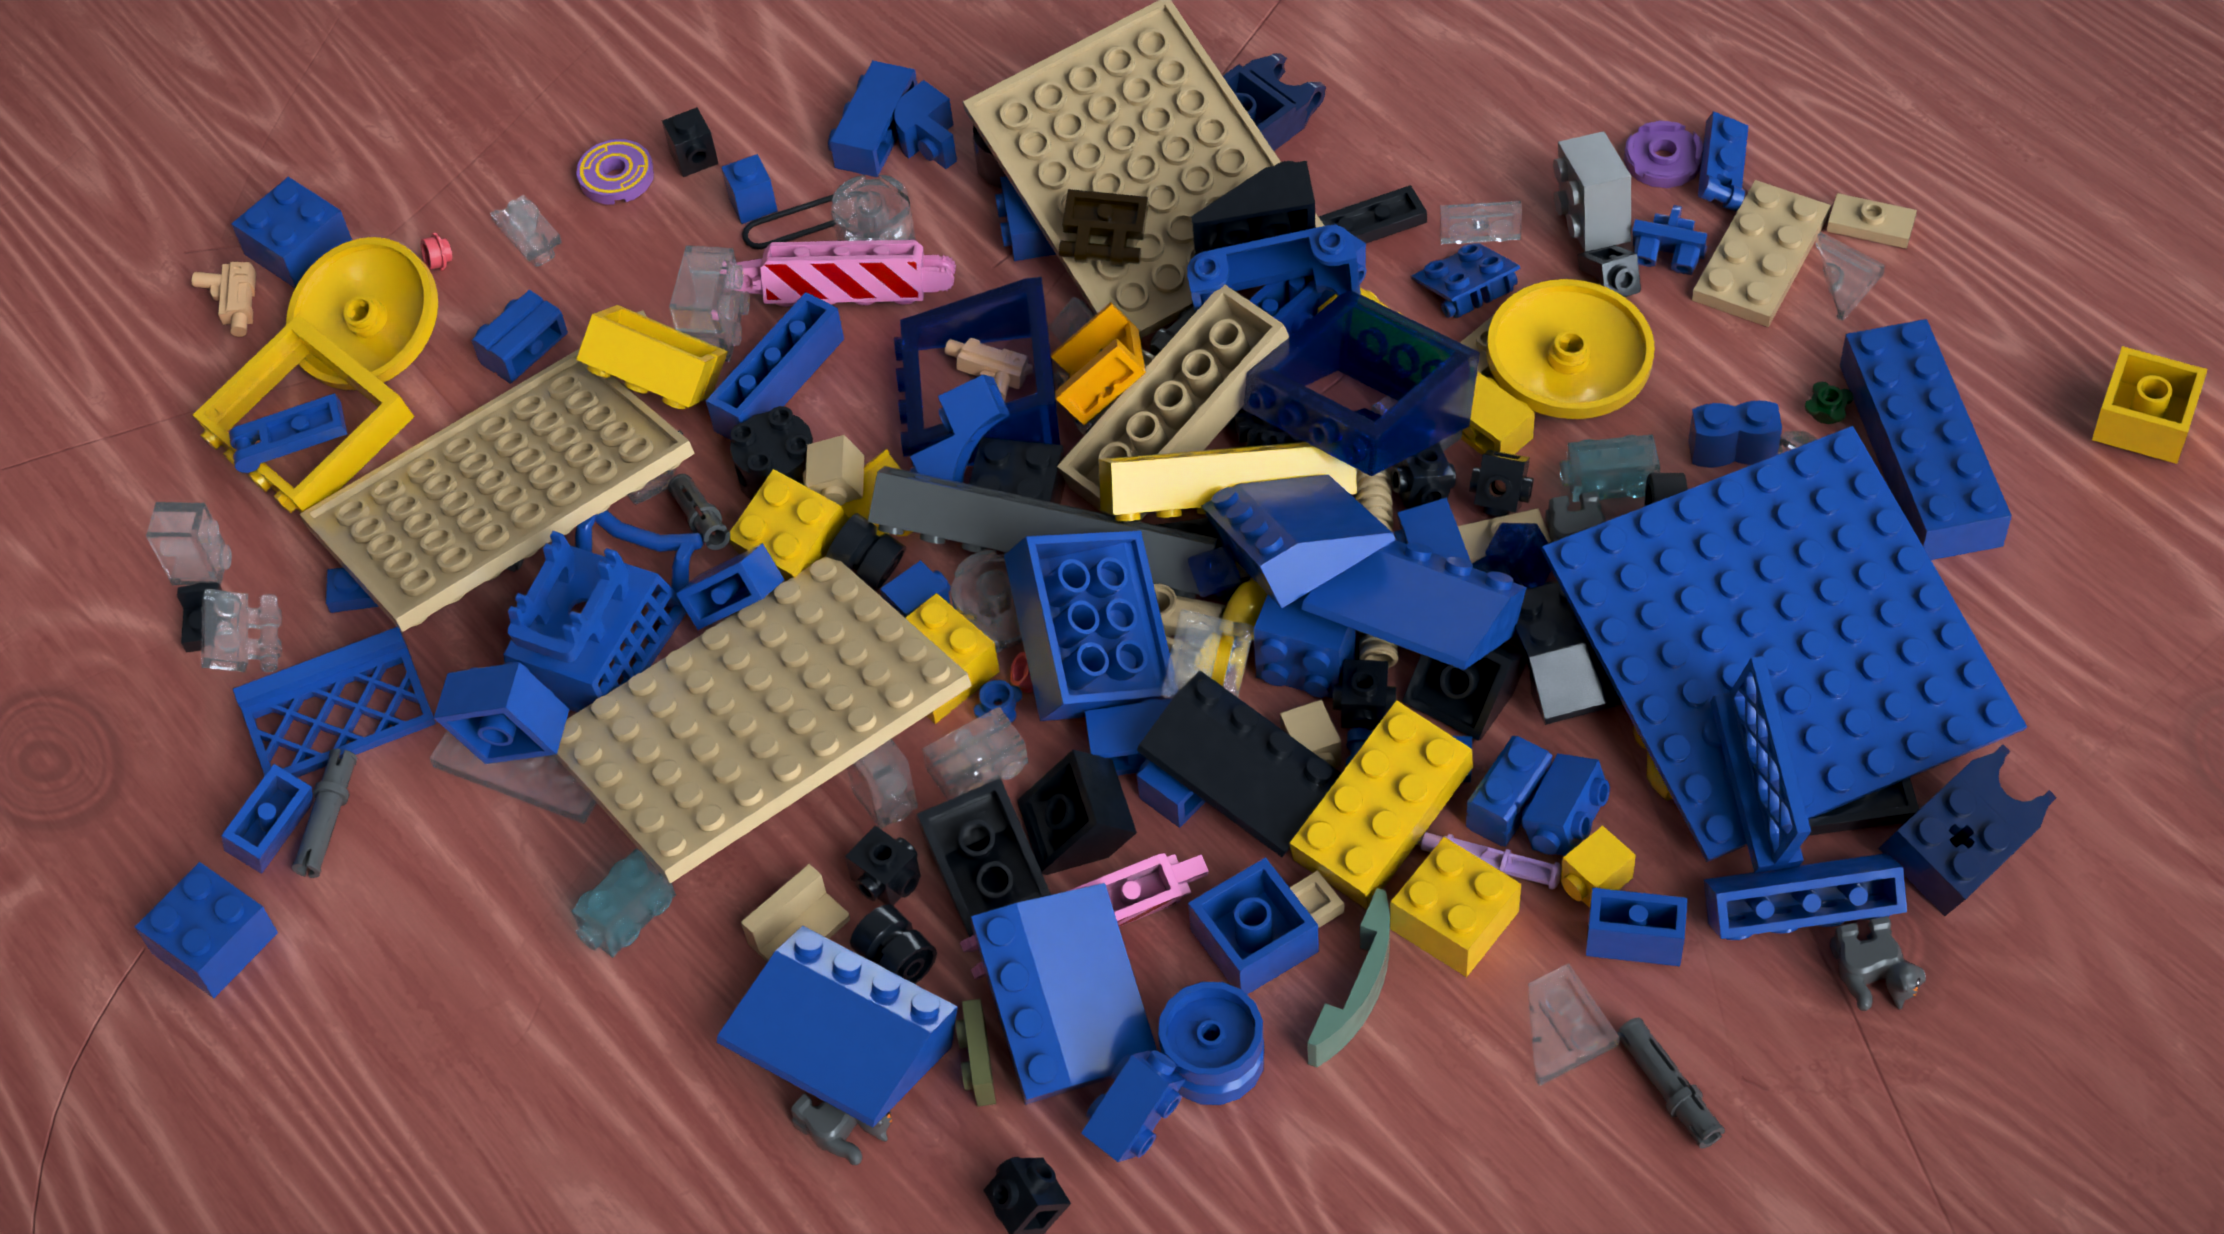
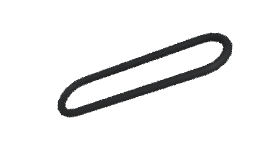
[742,188,873,249]

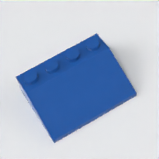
[1202,474,1396,609]
[1004,531,1178,721]
[1301,540,1527,670]
[971,883,1157,1105]
[717,926,958,1128]

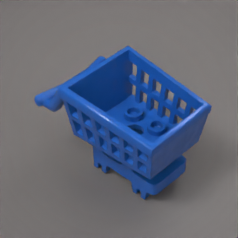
[503,510,704,712]

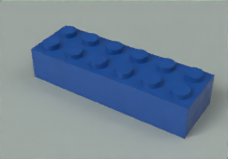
[1840,319,2012,560]

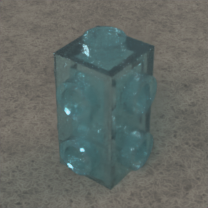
[1560,434,1660,502]
[572,848,676,958]

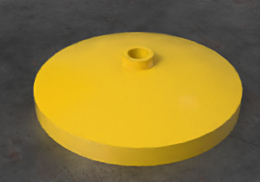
[286,237,438,390]
[1486,279,1655,419]

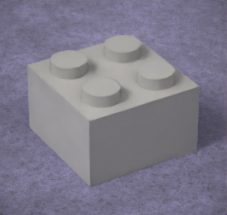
[1553,131,1631,252]

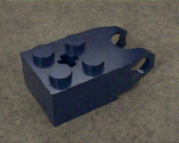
[1223,53,1326,151]
[1878,744,2057,916]

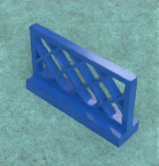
[233,627,436,778]
[1710,655,1811,873]

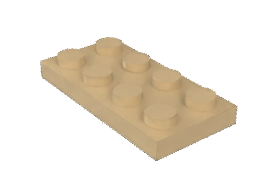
[1692,180,1831,327]

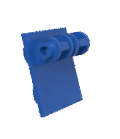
[1411,243,1521,318]

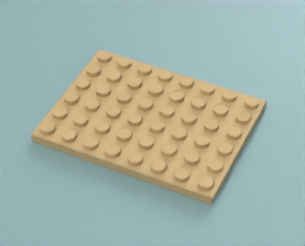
[963,0,1324,339]
[299,348,695,632]
[554,556,972,883]

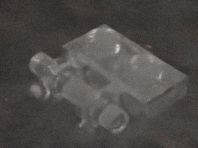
[201,589,282,672]

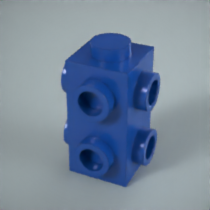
[1521,753,1610,856]
[1081,1050,1186,1162]

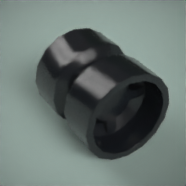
[826,513,907,592]
[850,904,937,984]

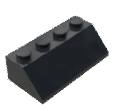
[1136,670,1342,858]

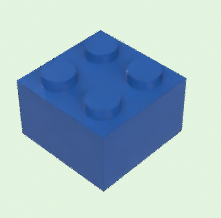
[231,176,352,288]
[1254,595,1356,698]
[434,662,570,764]
[1188,857,1319,995]
[135,862,278,998]

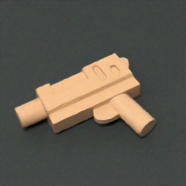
[192,262,256,337]
[945,338,1033,401]

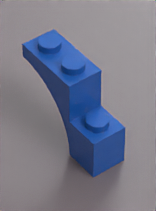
[910,375,1010,483]

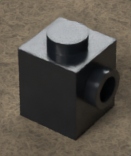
[662,107,719,177]

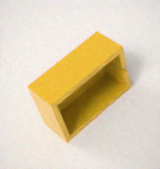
[576,305,728,409]

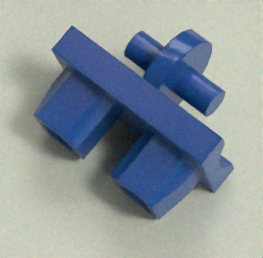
[1632,205,1707,275]

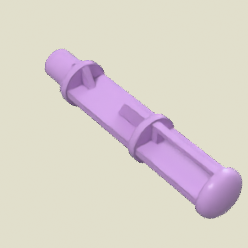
[1421,832,1562,889]

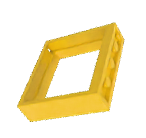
[193,314,415,513]

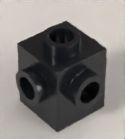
[1391,441,1456,509]
[1469,450,1534,517]
[1333,659,1396,731]
[845,825,921,905]
[983,1157,1071,1234]

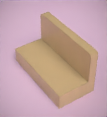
[741,864,850,962]

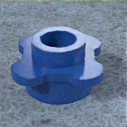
[974,680,1022,724]

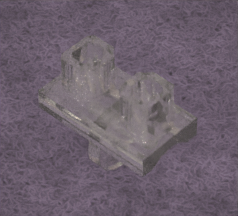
[490,194,562,267]

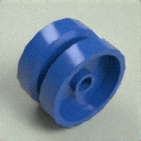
[1158,982,1265,1105]

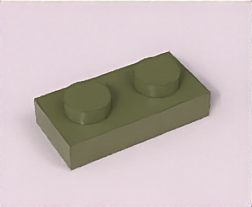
[956,999,996,1107]

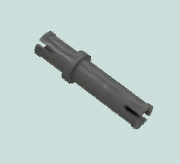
[668,474,730,550]
[292,748,358,878]
[1616,1017,1725,1149]

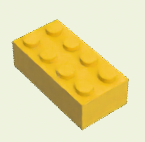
[1290,700,1473,909]

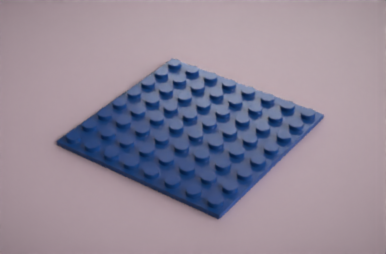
[1541,426,2027,862]

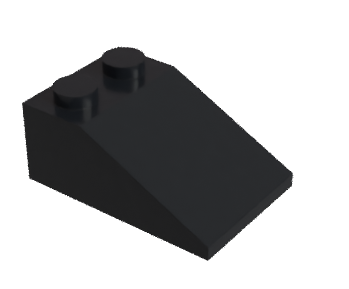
[1191,161,1316,256]
[916,778,1051,937]

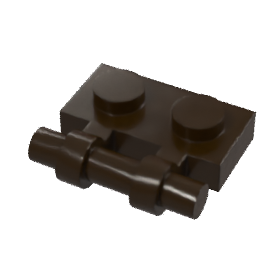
[1059,189,1149,267]

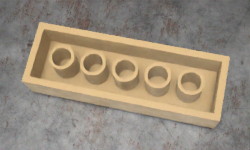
[1057,285,1294,521]

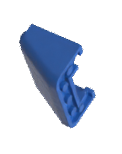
[1187,225,1362,313]

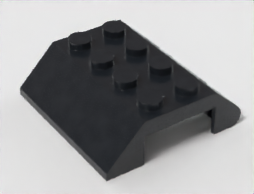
[1514,581,1623,725]

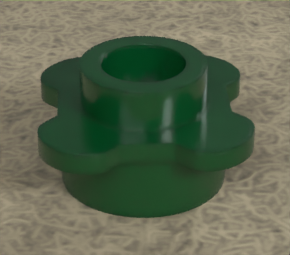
[1805,382,1853,424]

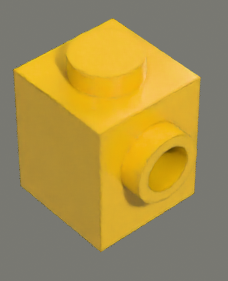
[1560,825,1636,907]

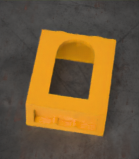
[1051,302,1146,425]

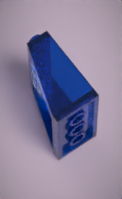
[894,277,1061,467]
[1243,290,1480,476]

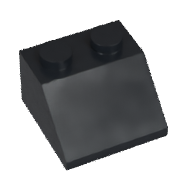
[1402,643,1527,741]
[1017,750,1137,875]

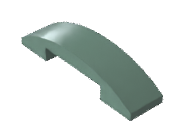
[1307,888,1390,1068]

